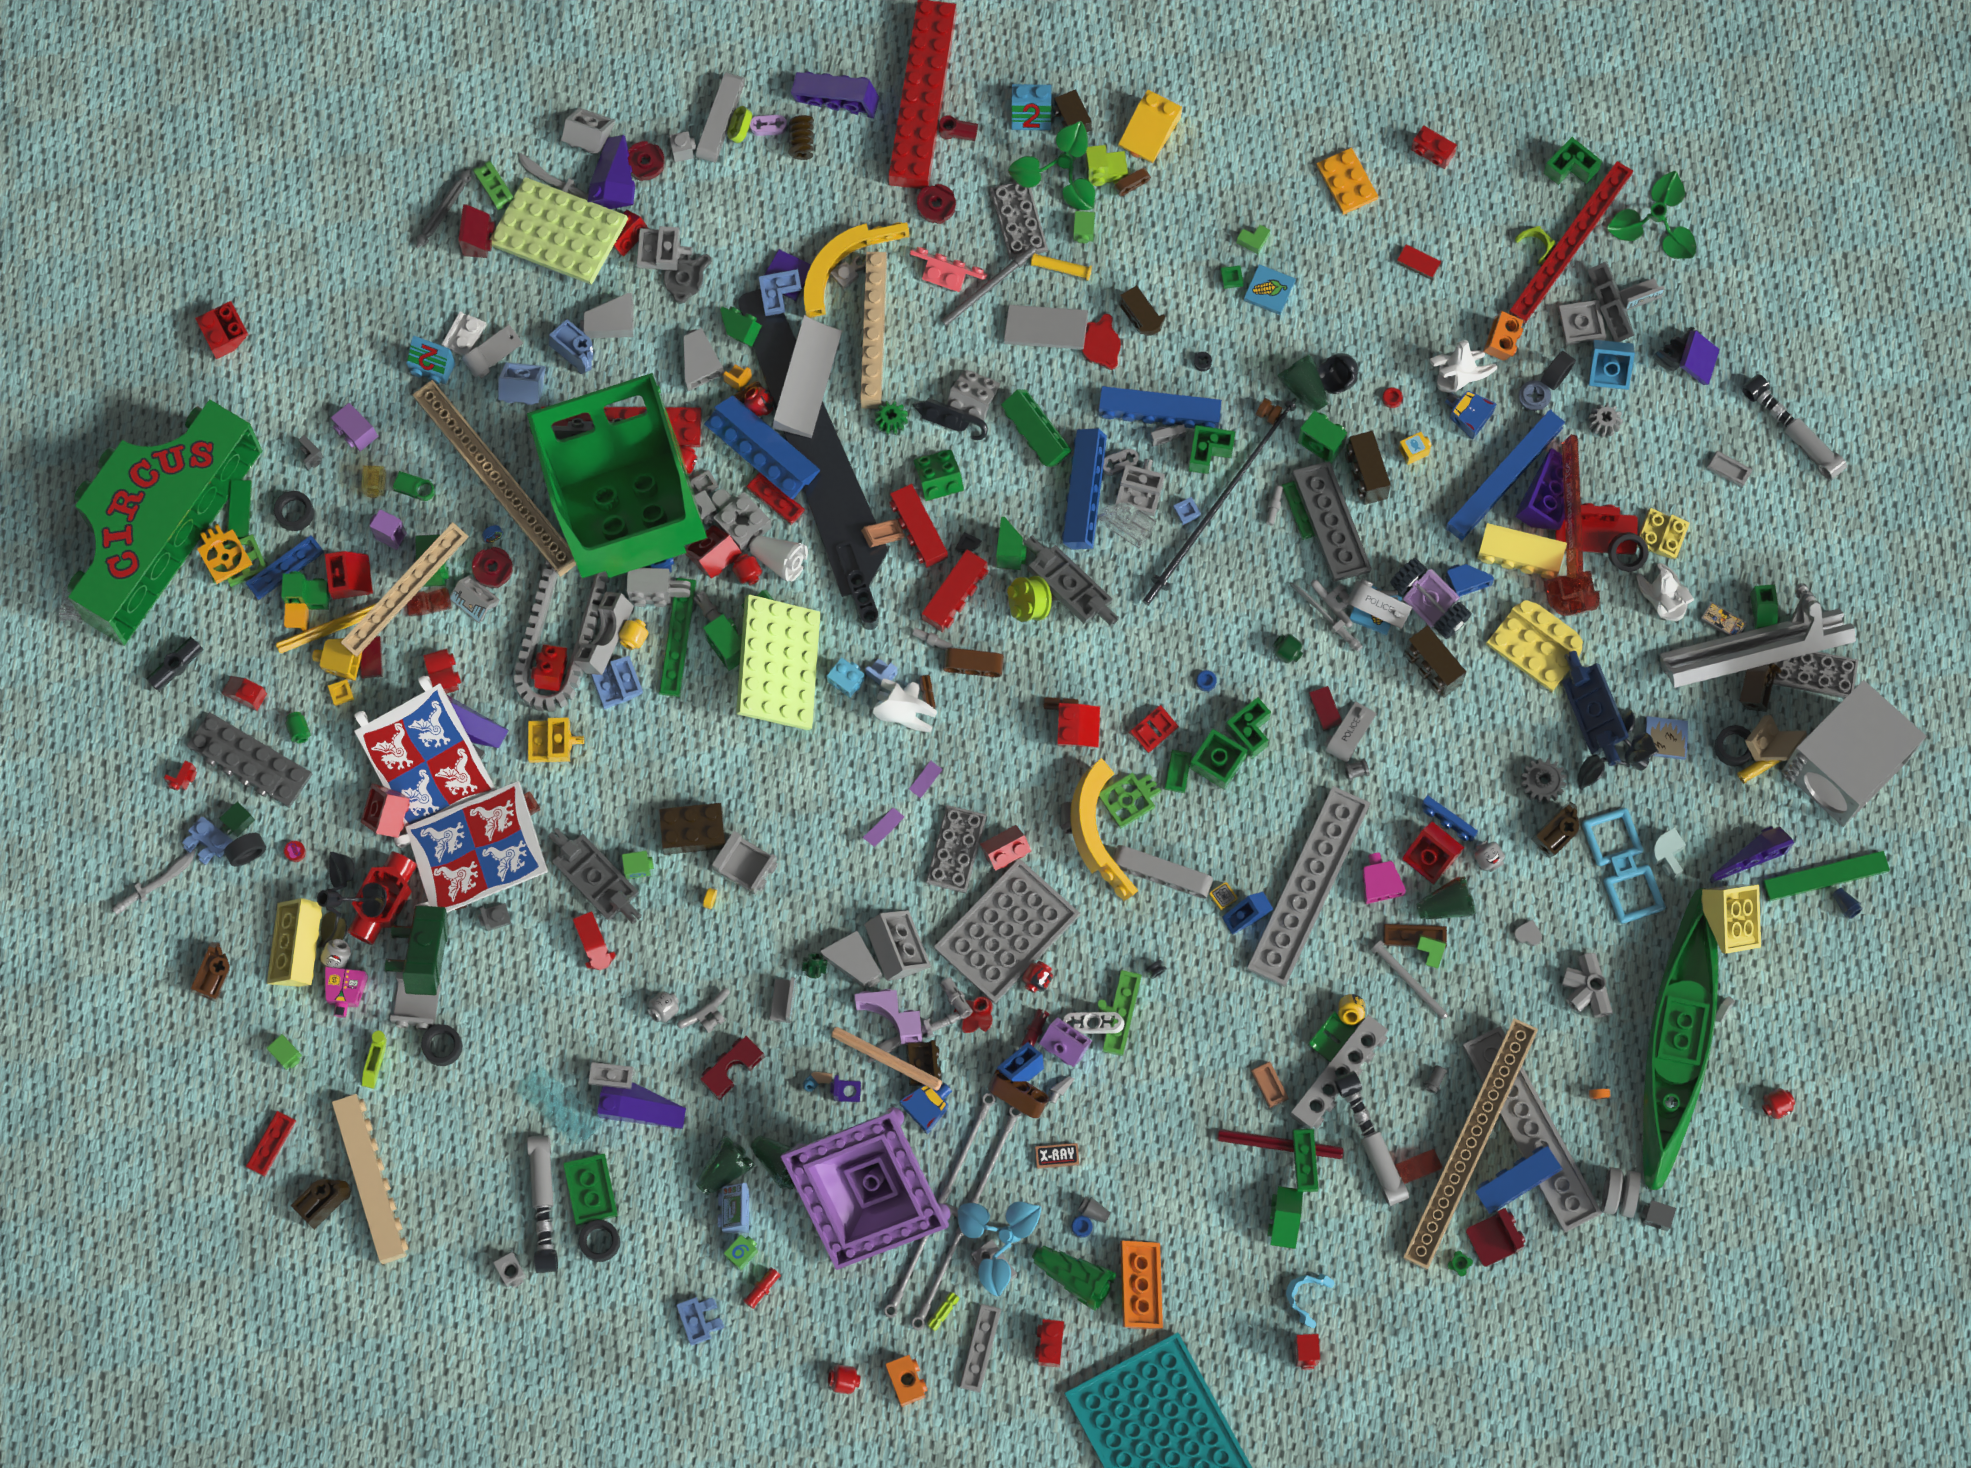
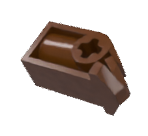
[191,942,230,1002]

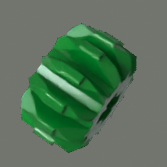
[874,401,908,435]

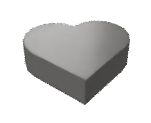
[1514,919,1542,946]
[1715,996,1735,1023]

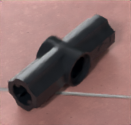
[146,636,204,692]

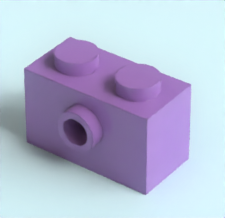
[331,403,379,451]
[370,510,407,550]
[1039,1017,1092,1067]

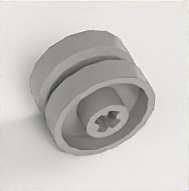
[1602,1167,1641,1218]

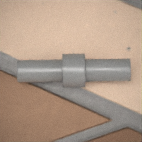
[1266,485,1283,526]
[912,628,953,650]

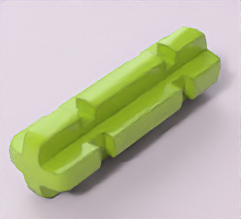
[927,1292,959,1331]

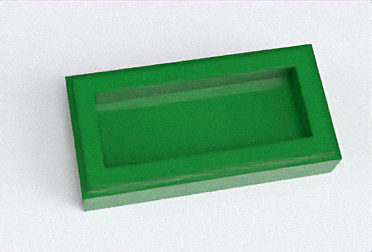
[1164,749,1192,793]

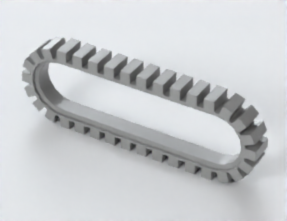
[514,537,610,712]

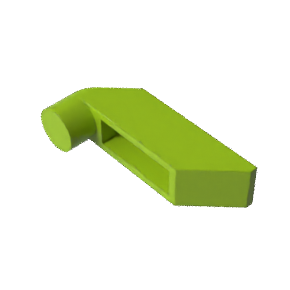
[362,1030,387,1089]

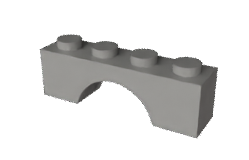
[574,592,634,675]

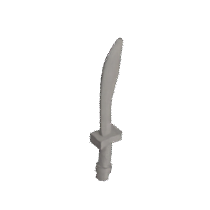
[519,153,589,201]
[1289,582,1363,652]
[112,848,196,915]
[867,1011,961,1063]

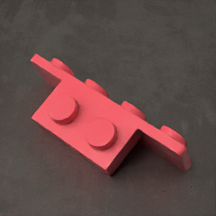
[910,247,988,292]

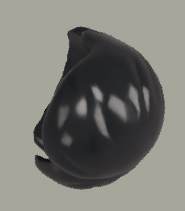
[1317,353,1359,394]

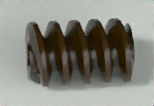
[788,115,814,160]

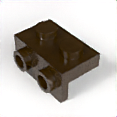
[906,1040,941,1086]

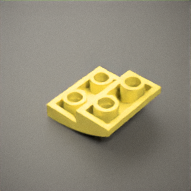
[1637,508,1690,559]

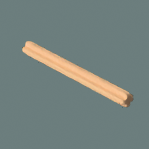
[831,1027,942,1091]

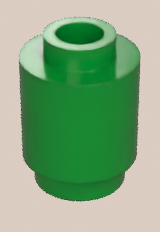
[285,712,311,744]

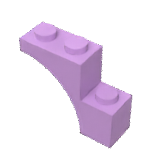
[855,989,922,1044]

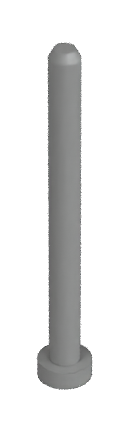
[1371,940,1448,1020]

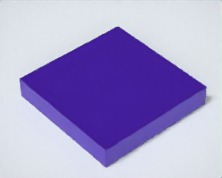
[764,249,811,301]
[1680,330,1720,385]

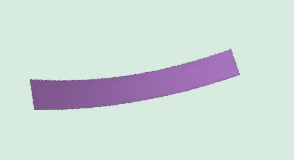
[862,760,943,847]

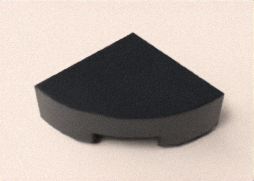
[955,532,982,553]

